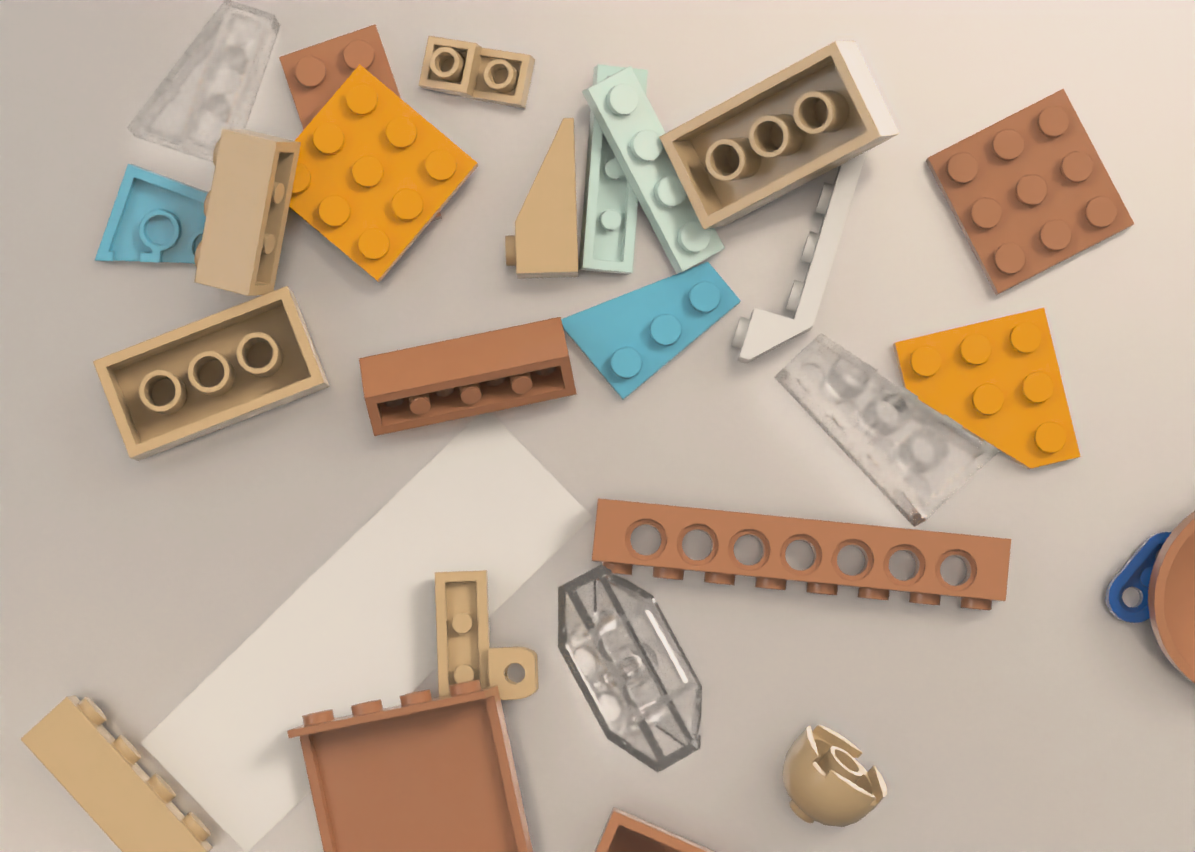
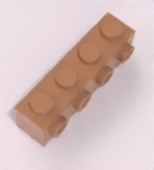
[359,317,577,436]

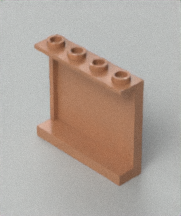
[287,679,533,852]

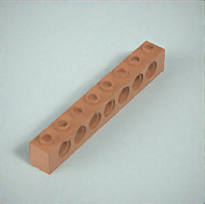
[592,498,1011,610]

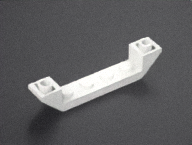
[732,151,867,364]

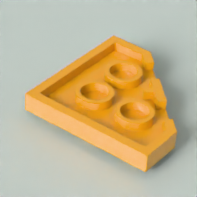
[893,307,1081,469]

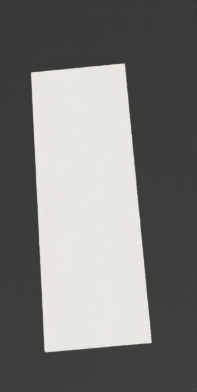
[140,412,593,852]

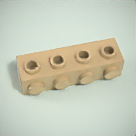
[21,695,213,852]

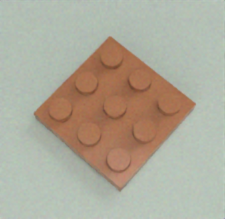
[926,88,1134,295]

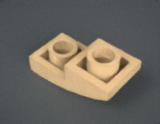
[419,36,535,109]

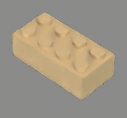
[659,41,899,230]
[93,286,330,461]

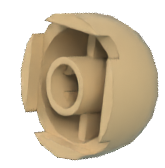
[782,725,887,827]

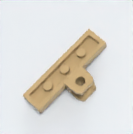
[435,570,539,700]

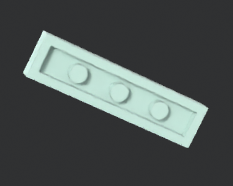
[578,64,648,275]
[582,66,725,273]

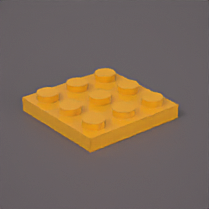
[289,64,478,283]

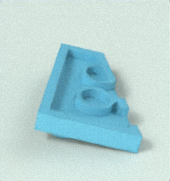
[94,164,209,264]
[561,262,741,400]

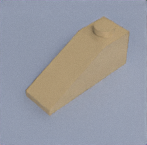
[505,118,579,279]

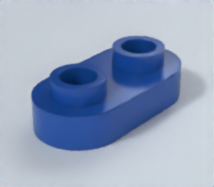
[1105,532,1172,623]

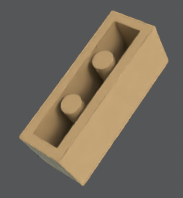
[194,129,301,296]

